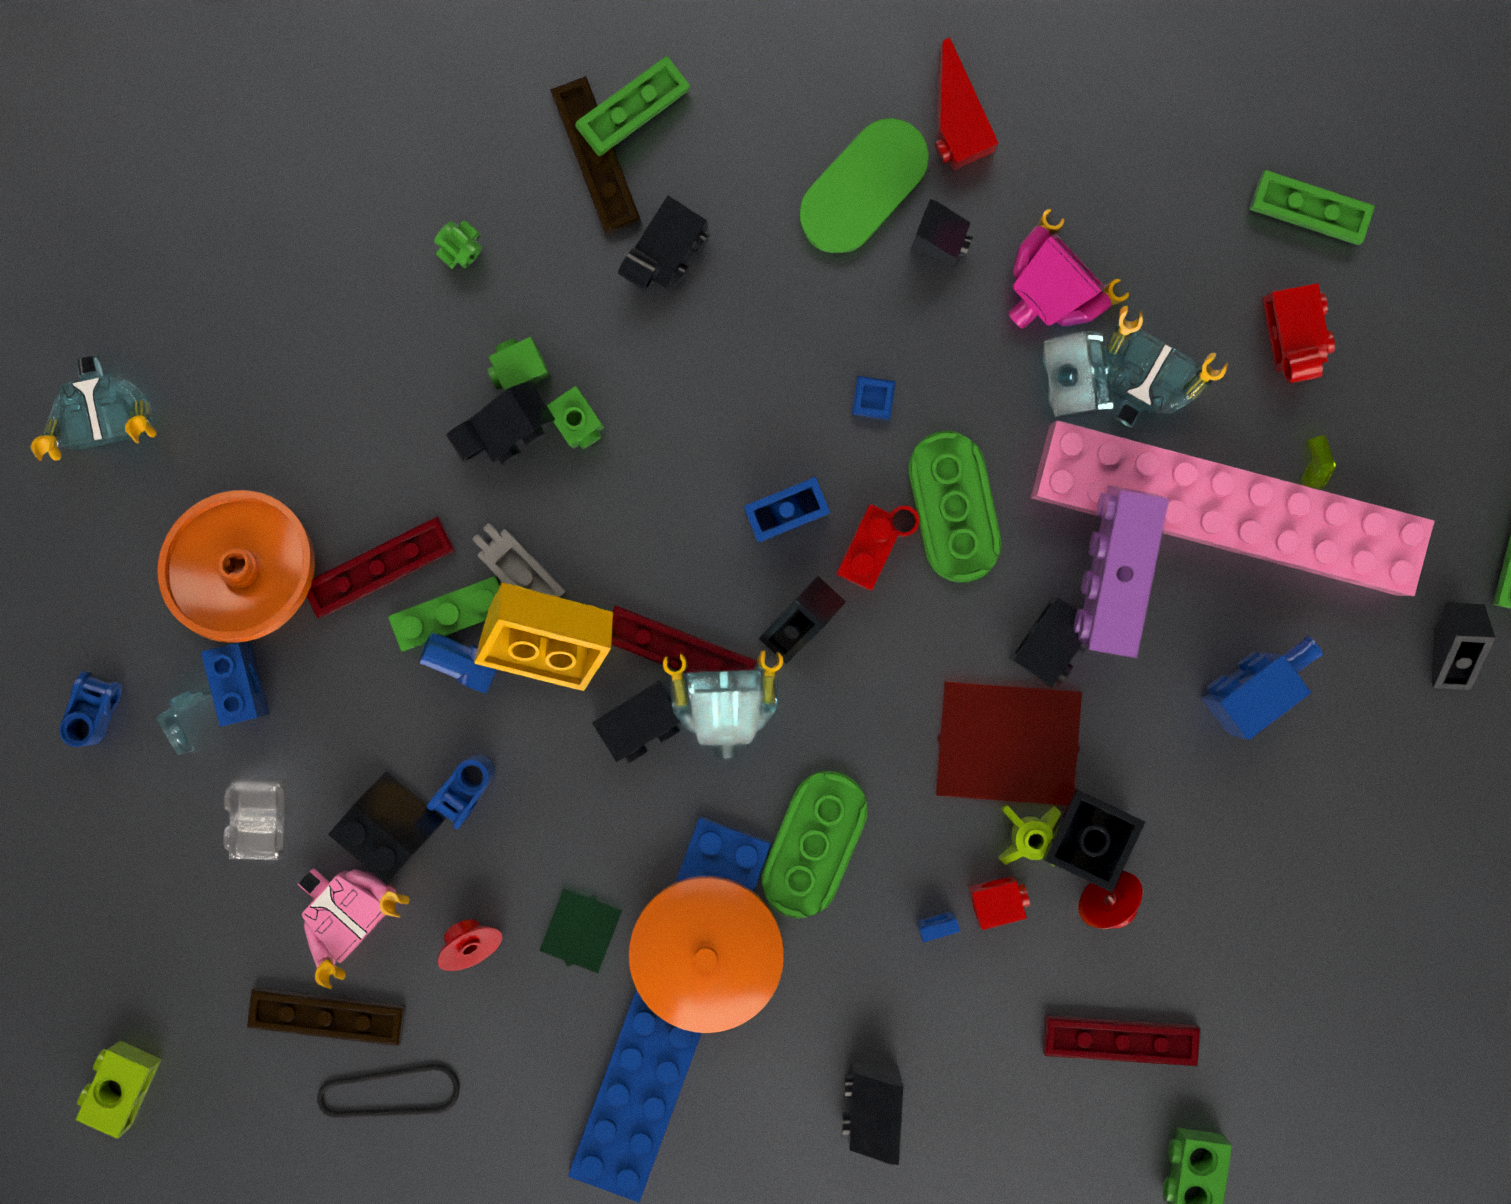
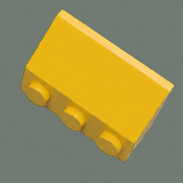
[474,582,613,691]

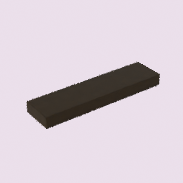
[550,76,641,235]
[247,987,406,1046]

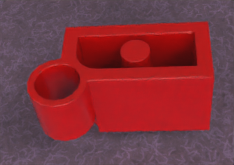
[1262,283,1335,383]
[835,504,920,591]

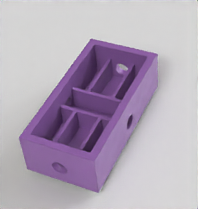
[1074,485,1169,658]

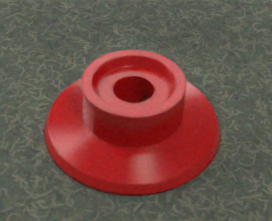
[1078,871,1143,929]
[438,919,502,971]

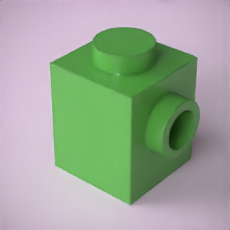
[487,337,551,391]
[547,386,605,449]

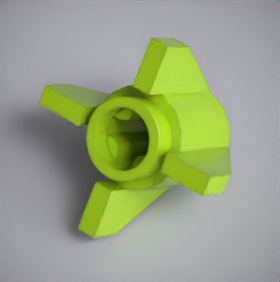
[998,804,1062,867]

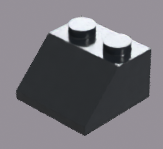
[328,771,445,885]
[1042,788,1145,892]
[841,1063,904,1165]

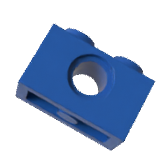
[743,477,830,544]
[201,641,270,727]

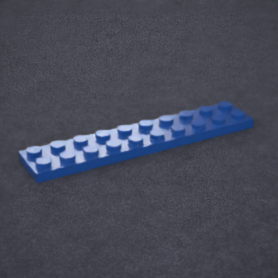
[568,816,771,1203]

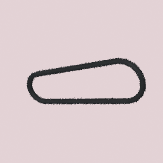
[317,1065,460,1118]

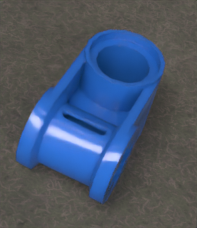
[59,670,123,747]
[426,755,495,830]

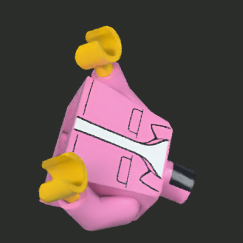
[298,868,410,989]

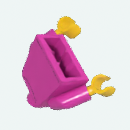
[1008,209,1129,329]

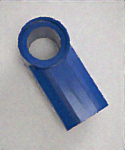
[419,632,497,693]

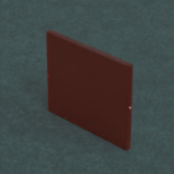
[936,681,1082,806]

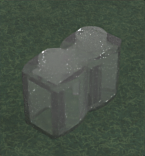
[223,780,286,860]

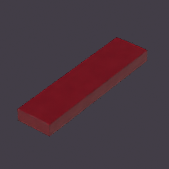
[306,516,456,619]
[611,605,757,696]
[1043,1015,1200,1067]

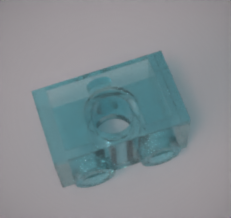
[1042,331,1113,417]

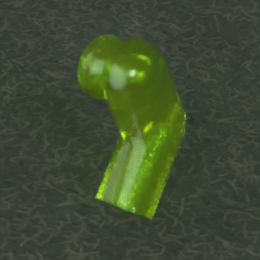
[1301,434,1336,490]

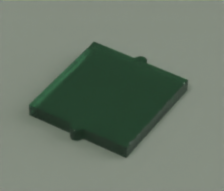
[540,888,622,973]

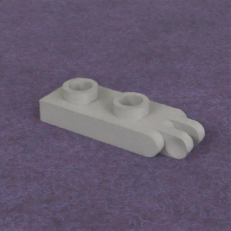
[472,523,567,598]

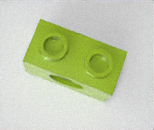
[76,1040,161,1139]

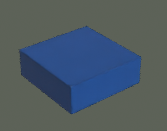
[852,376,896,420]
[917,911,960,943]

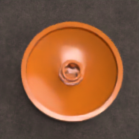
[157,490,315,643]
[629,876,784,1033]

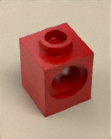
[968,875,1030,930]

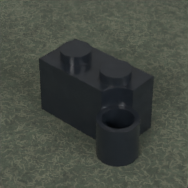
[618,196,710,292]
[446,380,556,465]

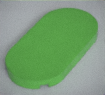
[800,118,929,253]
[908,431,1002,582]
[761,770,868,919]

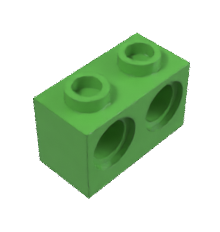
[1163,1128,1232,1204]

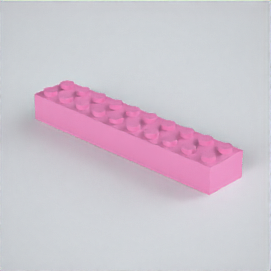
[1030,420,1435,596]

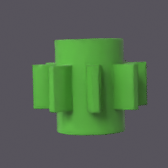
[434,220,483,269]

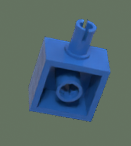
[1201,636,1323,740]

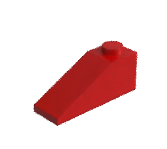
[935,37,999,171]

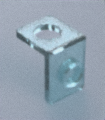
[156,689,211,755]

